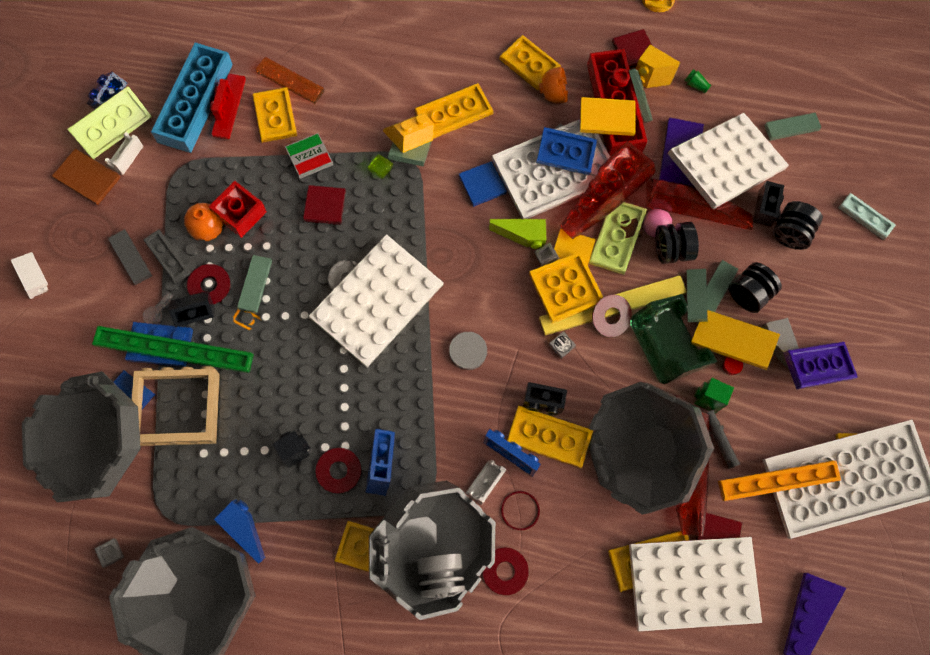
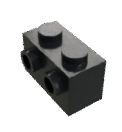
[753,181,785,227]
[169,291,215,327]
[523,382,567,415]
[273,431,310,468]

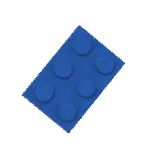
[536,127,597,175]
[125,322,193,367]
[483,429,541,477]

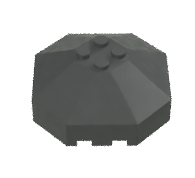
[22,371,141,503]
[588,382,714,515]
[369,480,496,620]
[109,527,256,655]

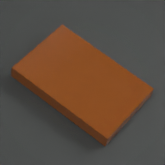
[52,148,121,205]

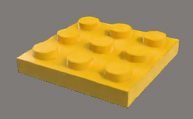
[529,252,603,324]

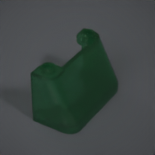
[630,294,717,384]

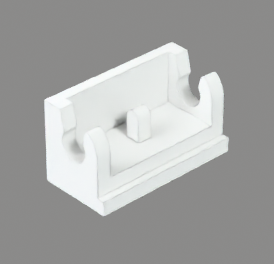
[104,132,144,175]
[11,252,48,299]
[466,460,506,505]

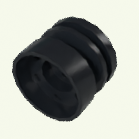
[773,201,823,250]
[655,222,699,264]
[728,262,782,313]

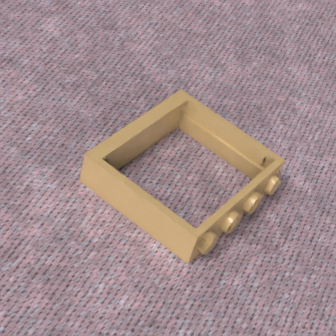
[132,366,220,446]

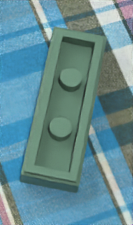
[629,69,653,123]
[764,112,822,141]
[237,255,272,313]
[707,260,738,312]
[687,269,708,322]

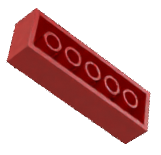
[587,49,648,157]

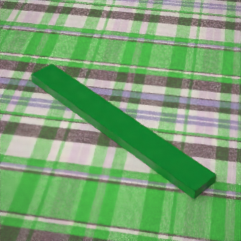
[92,326,254,373]

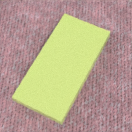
[67,86,152,159]
[589,198,647,275]

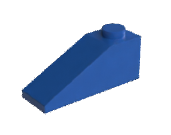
[366,429,395,496]
[214,499,266,564]

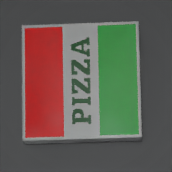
[285,133,333,179]

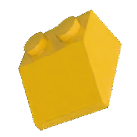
[636,45,680,88]
[383,113,434,153]

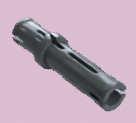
[702,410,740,469]

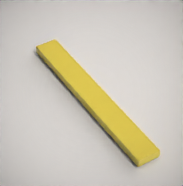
[539,276,687,336]

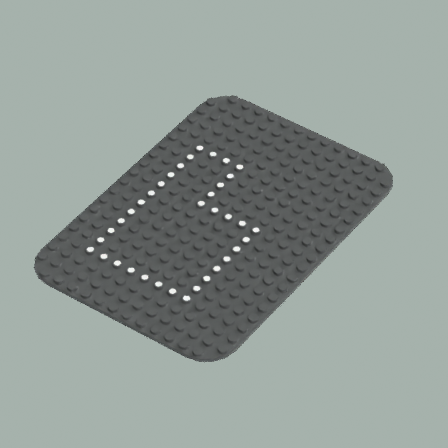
[153,151,437,527]

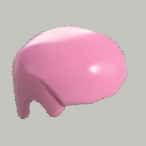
[642,208,672,237]

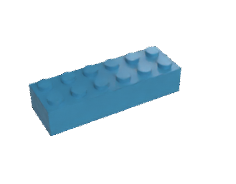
[151,42,233,153]

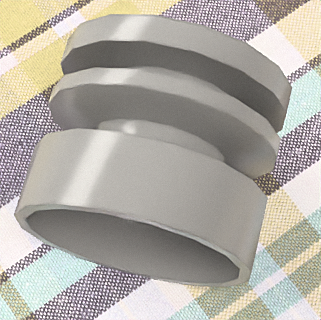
[417,554,465,599]

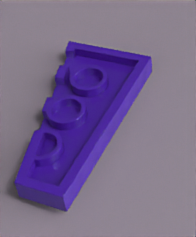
[783,573,846,655]

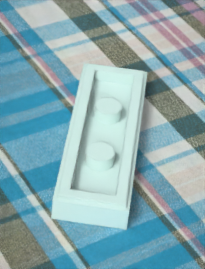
[838,193,896,240]

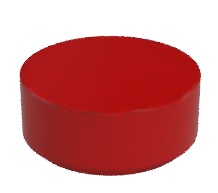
[612,68,631,87]
[722,357,743,375]

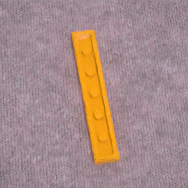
[718,460,841,501]

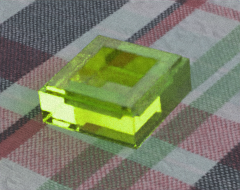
[368,154,393,179]

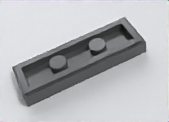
[108,229,153,285]
[143,230,191,284]

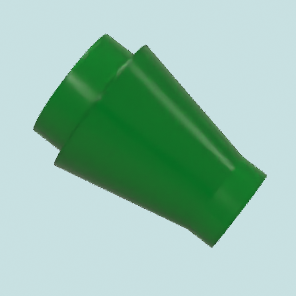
[684,69,711,94]

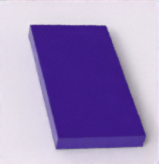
[658,117,704,189]
[783,342,858,390]

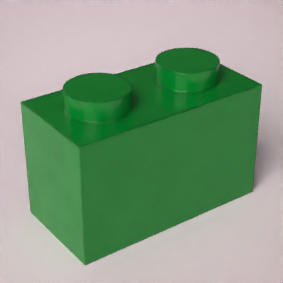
[694,378,734,414]

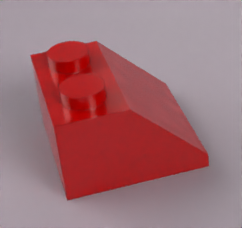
[209,181,267,238]

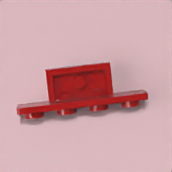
[210,74,246,139]

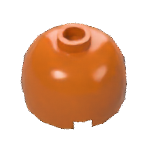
[539,67,568,103]
[184,203,223,241]

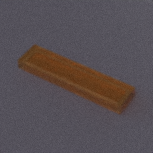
[255,57,325,104]

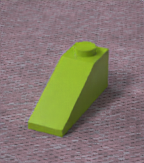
[489,219,547,249]

